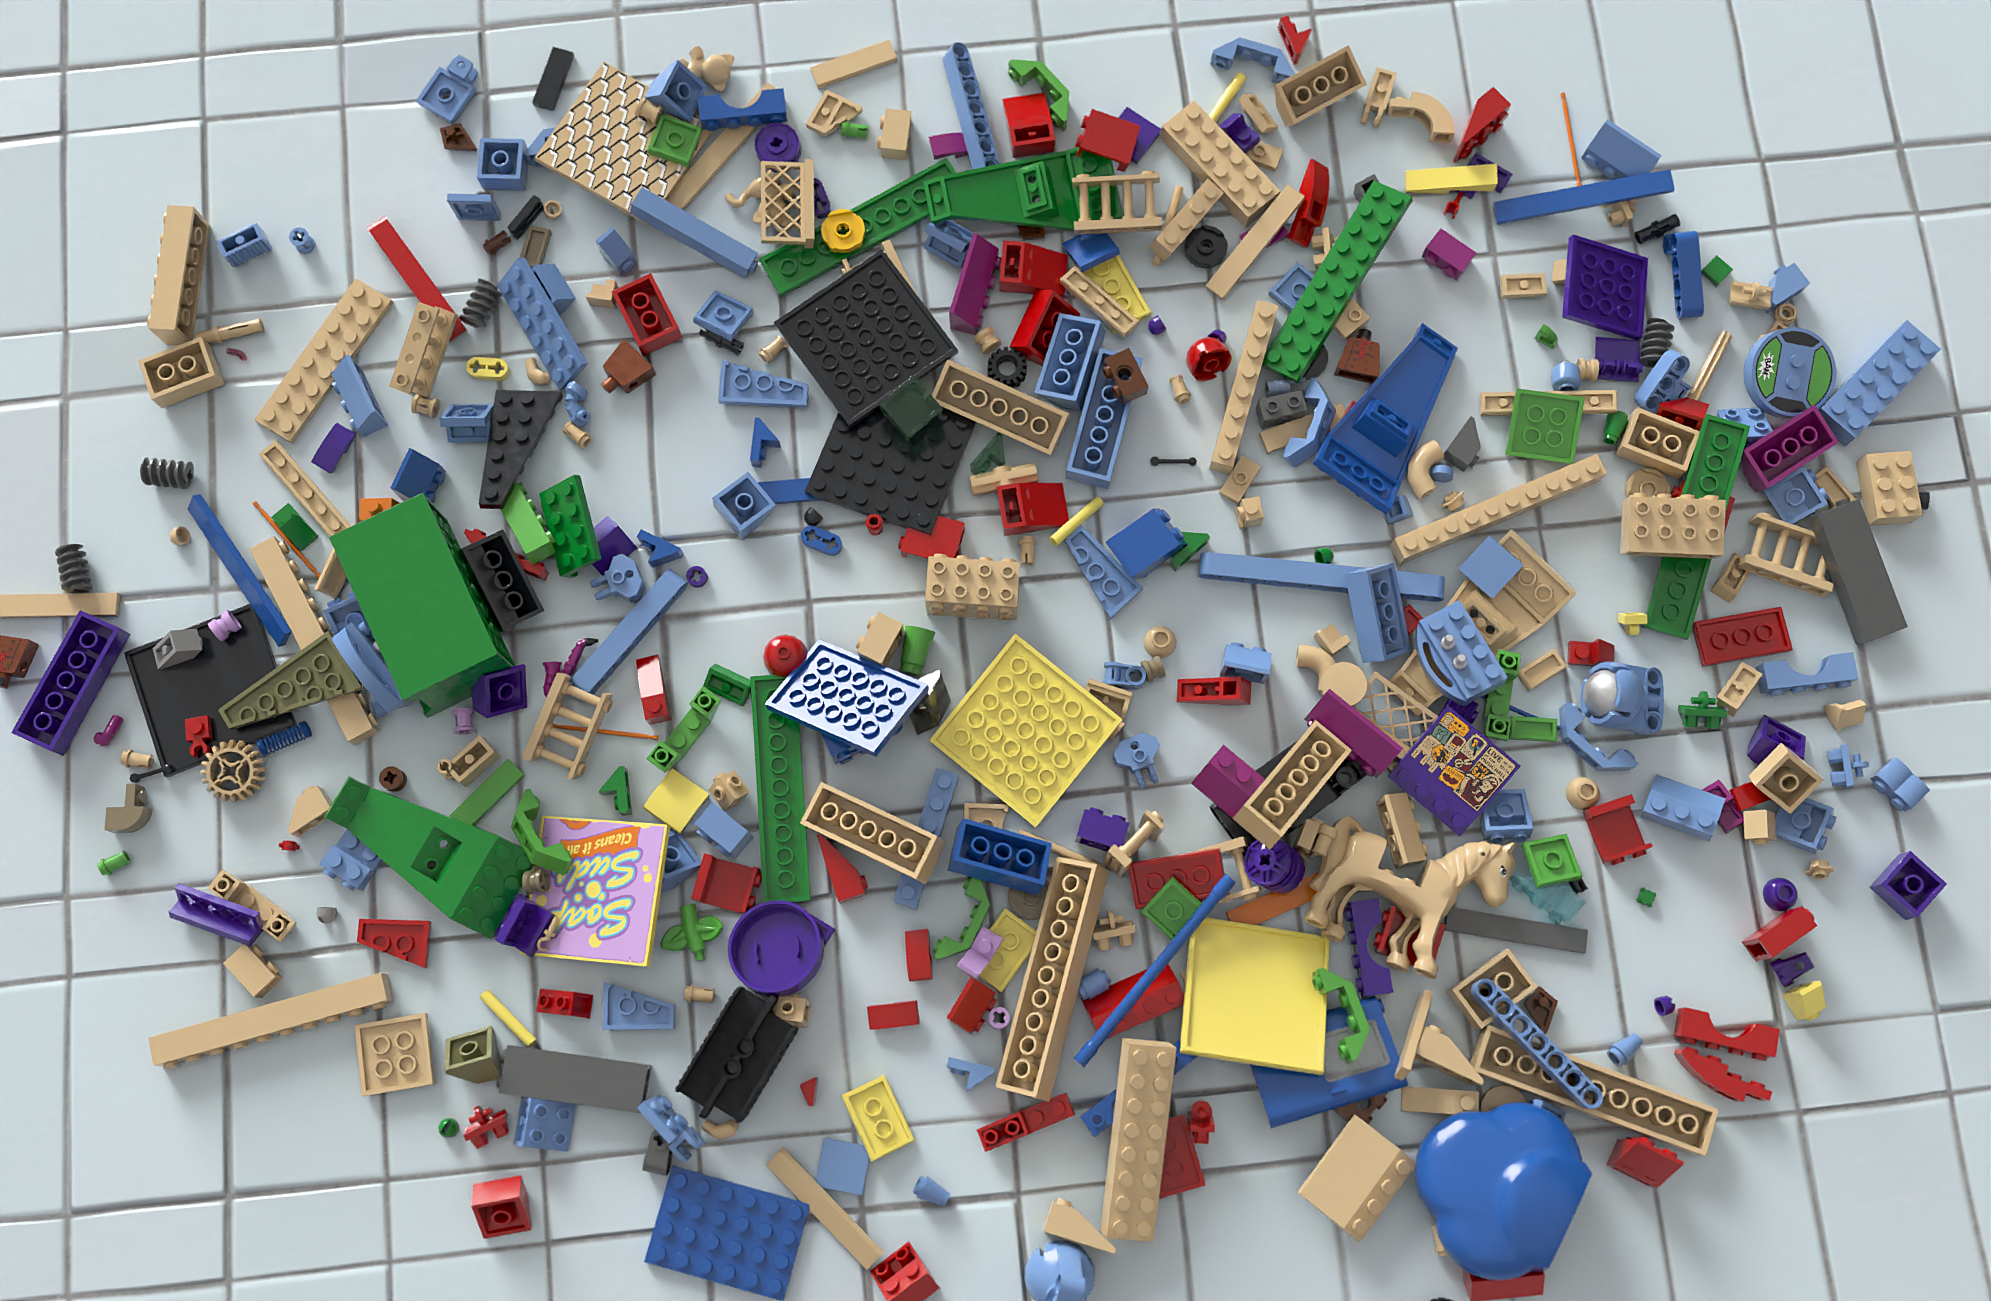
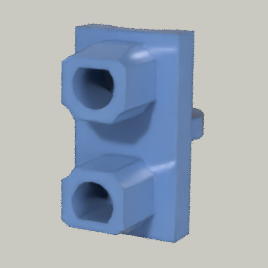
[1827,744,1869,789]

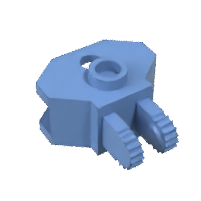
[590,554,645,603]
[1112,733,1160,789]

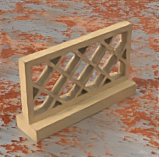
[761,159,814,248]
[1353,671,1438,759]

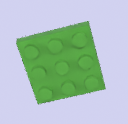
[1505,388,1585,464]

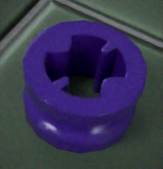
[686,566,708,588]

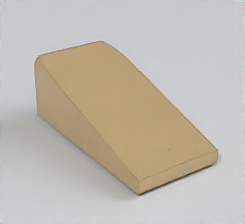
[1710,552,1750,603]

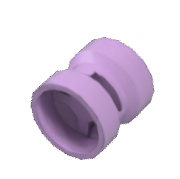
[208,610,242,641]

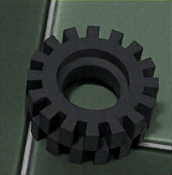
[987,347,1027,388]

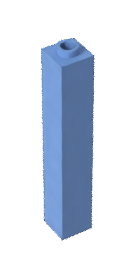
[630,187,759,278]

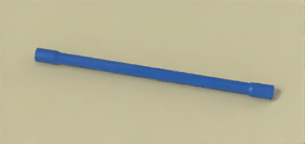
[1073,874,1236,1067]

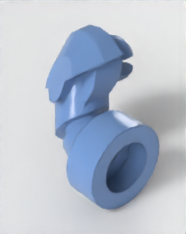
[564,381,590,426]

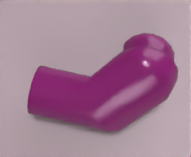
[94,715,124,746]

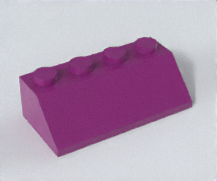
[949,233,1002,335]
[1742,405,1839,493]
[1304,688,1403,778]
[1191,744,1265,840]

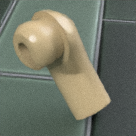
[525,358,551,385]
[701,1119,738,1140]

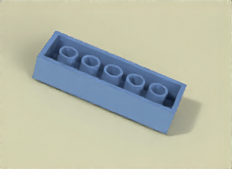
[1818,320,1941,447]
[1065,348,1143,489]

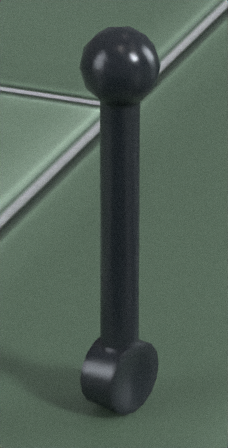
[1150,456,1197,466]
[130,764,173,783]

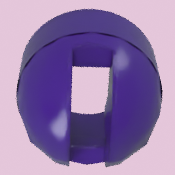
[1148,315,1166,335]
[1208,329,1227,344]
[1654,996,1676,1016]

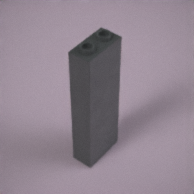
[1808,497,1908,644]
[497,1045,652,1113]

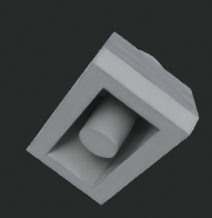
[153,629,203,669]

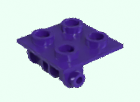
[1595,337,1643,382]

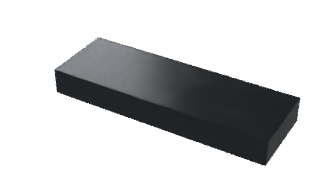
[532,47,574,111]

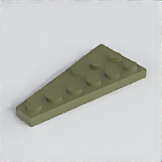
[218,631,366,729]

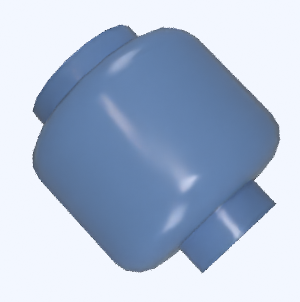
[1551,361,1581,391]

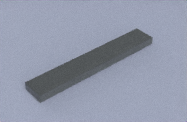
[1444,907,1588,954]

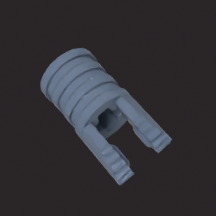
[1265,376,1306,398]

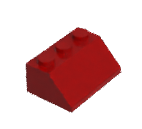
[1009,290,1080,366]
[1462,1269,1545,1301]

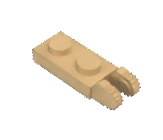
[1360,67,1397,128]

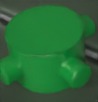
[1636,888,1656,908]

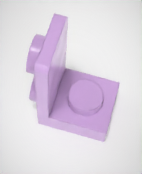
[957,926,1003,978]

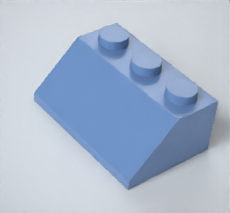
[1581,119,1662,180]
[332,355,388,437]
[1641,775,1725,842]

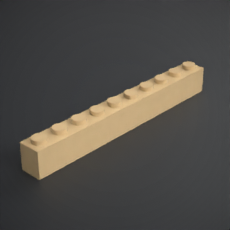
[1390,454,1607,565]
[249,536,379,745]
[148,973,393,1069]

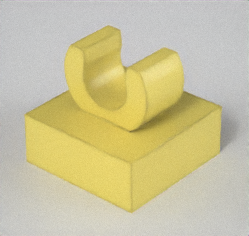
[1618,612,1647,635]

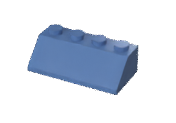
[1034,313,1106,412]
[1345,563,1411,663]

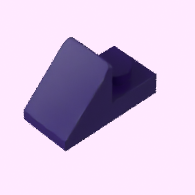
[1219,114,1261,154]

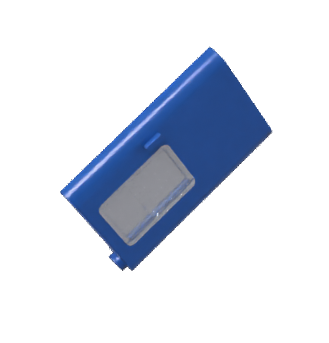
[1250,996,1408,1129]

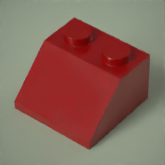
[946,976,997,1035]
[471,1175,532,1239]

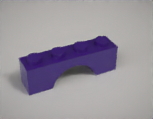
[1344,898,1393,997]

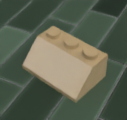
[1376,793,1428,869]

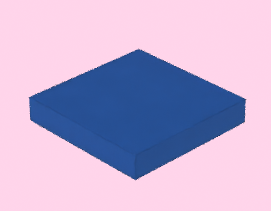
[1062,233,1120,272]

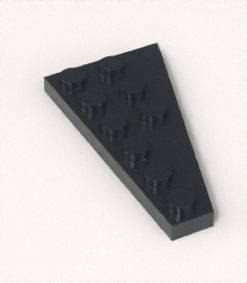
[478,390,563,509]

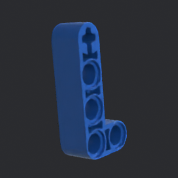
[1663,231,1704,319]

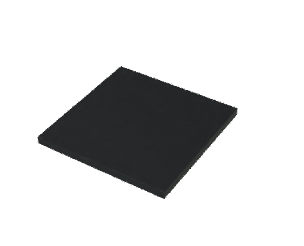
[124,604,297,778]

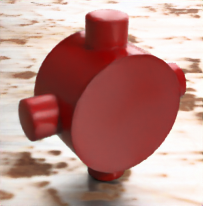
[278,840,300,852]

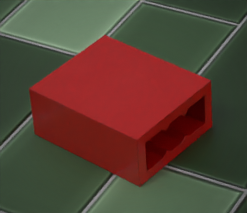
[1742,906,1818,961]

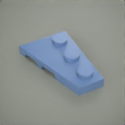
[602,982,675,1030]

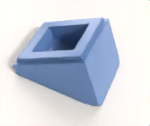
[1385,495,1414,524]

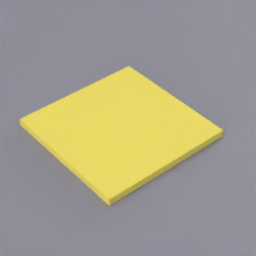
[1180,917,1330,1075]

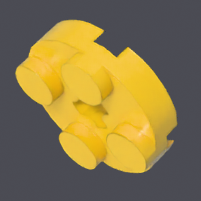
[821,209,865,253]

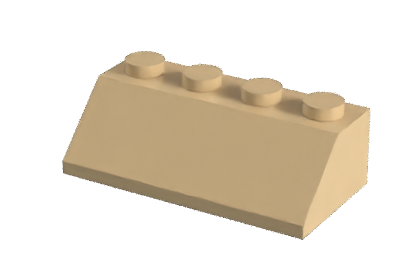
[1274,45,1367,127]

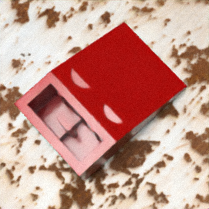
[1453,87,1511,163]
[1002,92,1055,158]
[999,240,1068,297]
[997,483,1069,536]
[1606,1137,1684,1188]

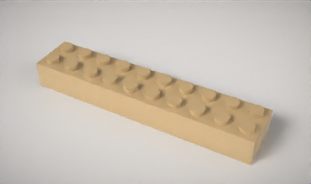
[995,857,1109,1102]
[1470,1025,1719,1156]

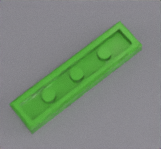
[449,759,525,826]

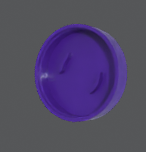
[728,900,824,997]

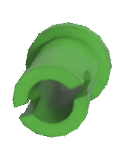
[841,121,868,139]
[97,850,131,876]

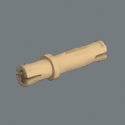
[194,318,264,344]

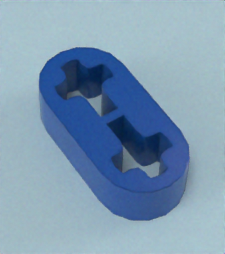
[801,526,842,556]

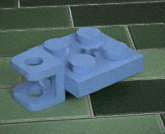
[416,55,478,124]
[637,1094,705,1163]

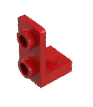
[536,989,594,1019]

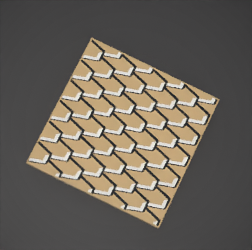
[535,62,713,226]

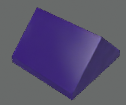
[591,516,637,576]

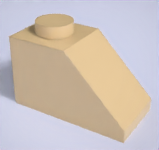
[288,786,332,837]

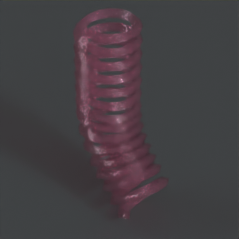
[226,348,247,360]

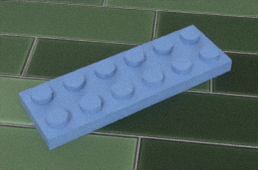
[497,258,588,390]

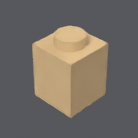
[1743,810,1776,845]

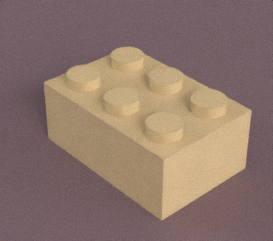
[138,337,224,408]
[1615,407,1700,479]
[1856,451,1923,526]
[1446,948,1538,1030]

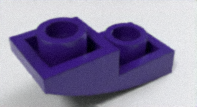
[311,423,356,473]

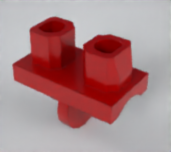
[1187,1100,1215,1144]
[463,1105,509,1149]

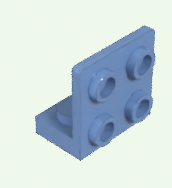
[1717,407,1772,458]
[513,1096,576,1152]

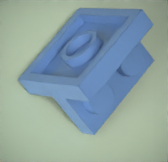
[923,220,973,268]
[440,404,494,442]

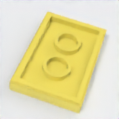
[979,908,1037,993]
[841,1075,915,1162]

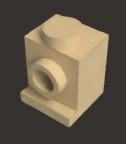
[1235,496,1264,529]

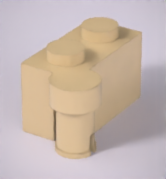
[437,735,501,787]
[1292,818,1338,860]

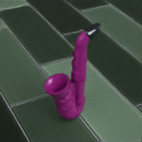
[542,638,598,698]

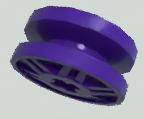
[754,122,801,172]

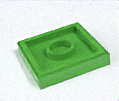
[647,114,703,168]
[1521,834,1583,889]
[1141,877,1202,940]

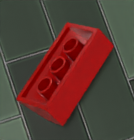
[1081,964,1184,1039]

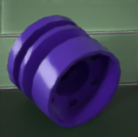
[1244,840,1305,894]

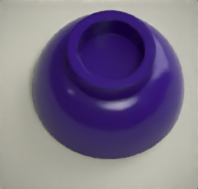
[1763,878,1798,911]

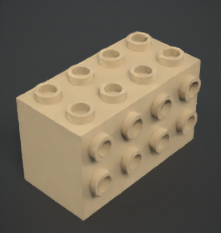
[1620,493,1726,559]
[925,554,1020,621]

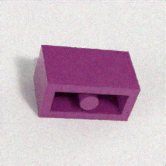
[1422,228,1476,280]

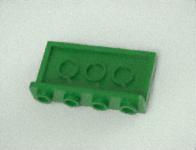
[539,475,601,578]

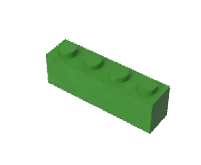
[500,481,556,565]

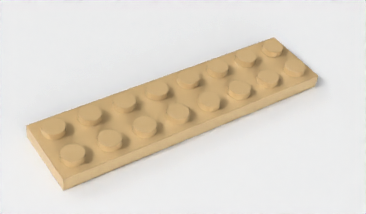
[254,279,394,444]

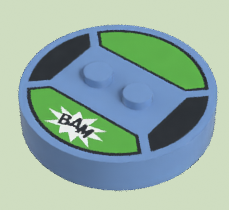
[1743,327,1836,418]

